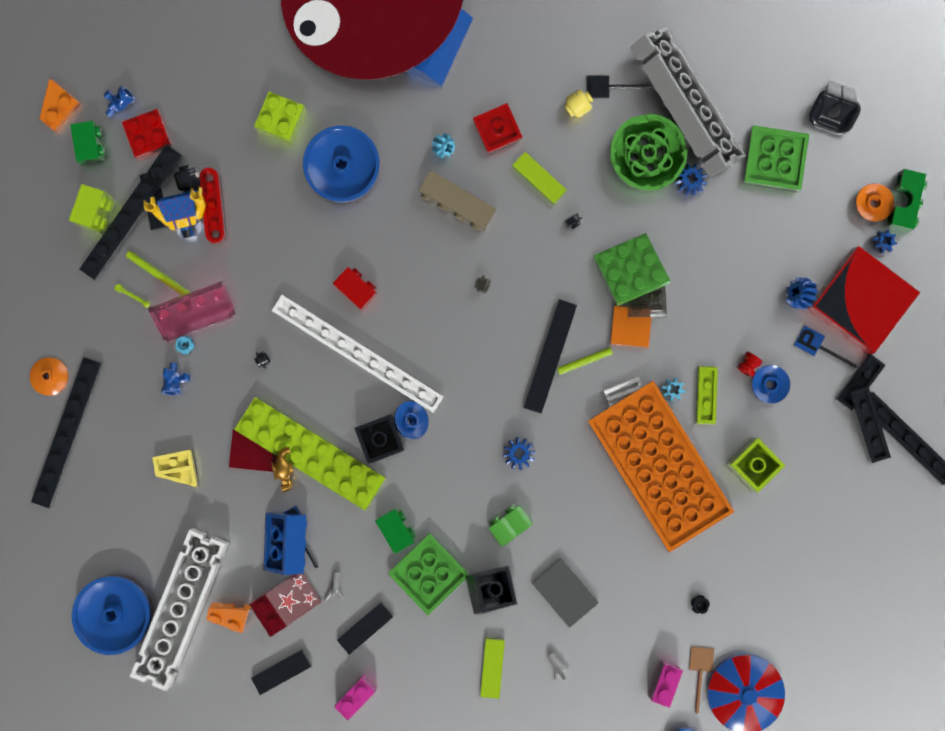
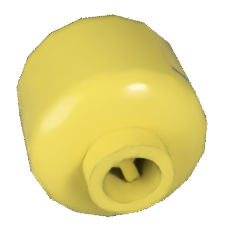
[564,89,594,118]

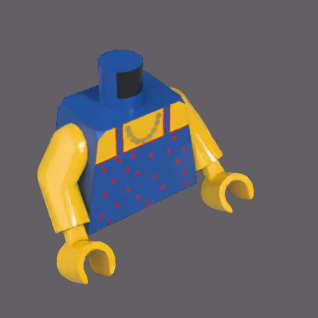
[143,188,206,238]

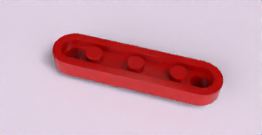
[199,167,226,244]

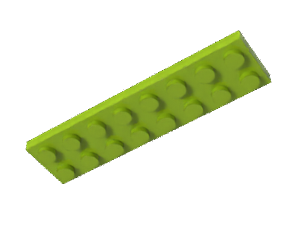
[234,397,385,511]

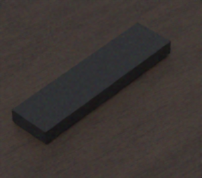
[848,384,891,463]

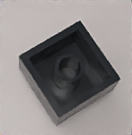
[354,414,405,464]
[465,566,518,614]

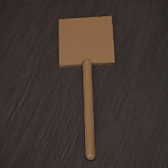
[689,646,714,714]

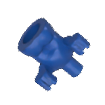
[103,85,135,118]
[161,362,190,396]

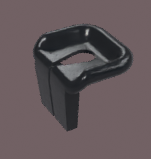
[809,81,861,135]

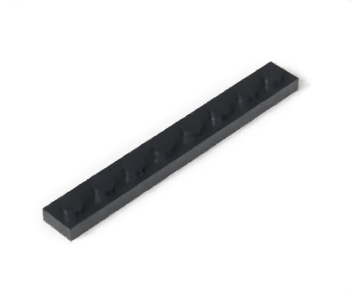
[79,144,184,281]
[31,357,103,508]

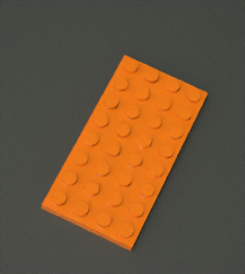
[588,381,734,553]

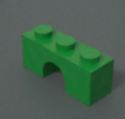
[886,169,927,232]

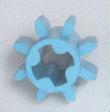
[432,133,455,158]
[661,378,686,401]

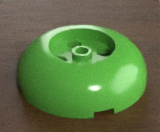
[610,114,687,191]

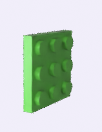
[743,125,809,191]
[594,233,670,306]
[388,533,470,615]

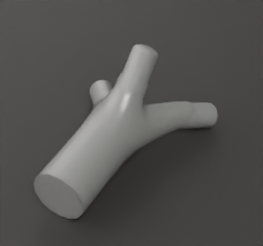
[324,572,343,601]
[547,652,569,681]

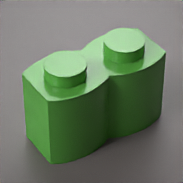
[488,504,533,547]

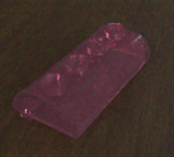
[148,281,236,342]

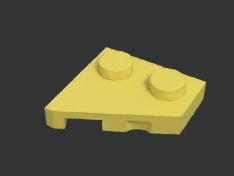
[152,450,198,487]

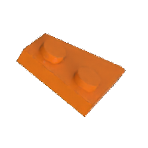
[39,79,80,132]
[206,602,251,633]

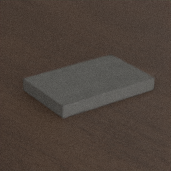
[532,558,599,628]

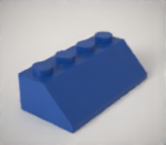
[408,9,473,86]

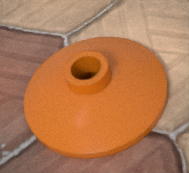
[856,183,894,222]
[30,357,68,396]

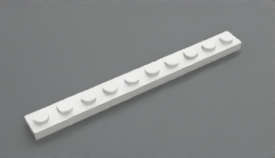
[272,295,444,413]

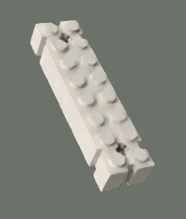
[130,528,229,691]

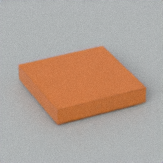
[610,306,652,348]

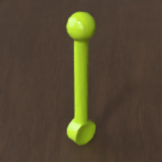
[115,284,150,308]

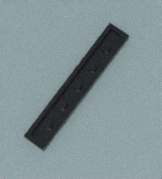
[523,299,577,414]
[871,392,945,485]

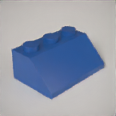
[263,512,307,575]

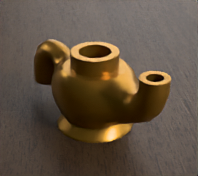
[271,446,294,492]

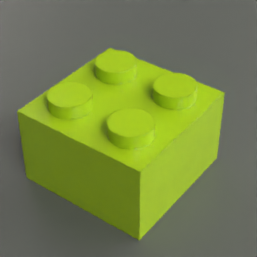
[254,91,307,145]
[69,184,114,233]
[726,438,786,493]

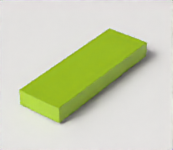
[512,152,567,205]
[696,366,718,424]
[480,638,505,699]

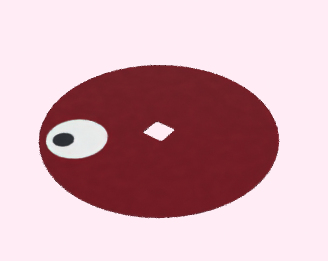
[281,0,463,80]

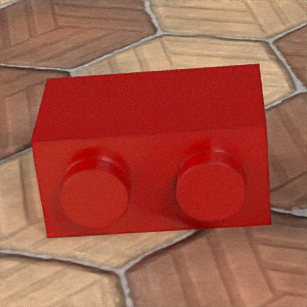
[332,267,378,311]

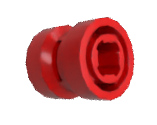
[736,351,763,378]

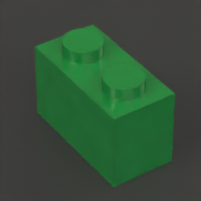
[70,120,106,165]
[375,508,416,554]

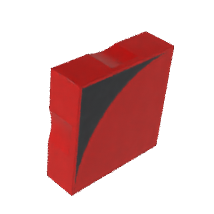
[807,246,921,355]

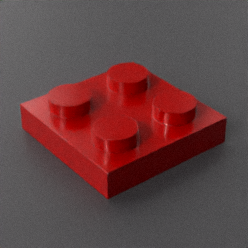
[473,103,523,154]
[122,109,172,159]

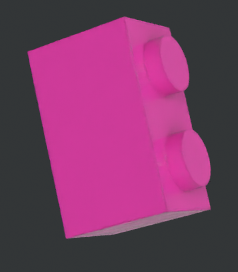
[648,660,683,708]
[334,675,377,720]

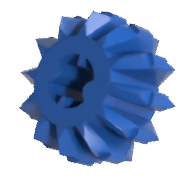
[675,163,707,196]
[785,277,819,309]
[503,437,535,470]

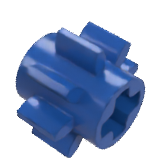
[871,229,897,254]

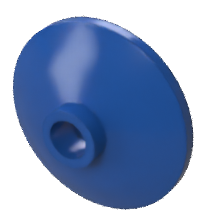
[752,365,790,404]
[394,401,429,439]

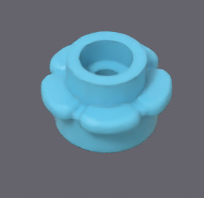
[175,335,194,354]

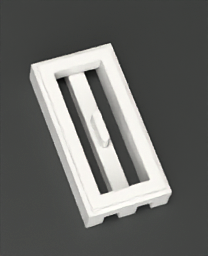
[603,377,643,407]

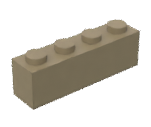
[419,170,496,231]

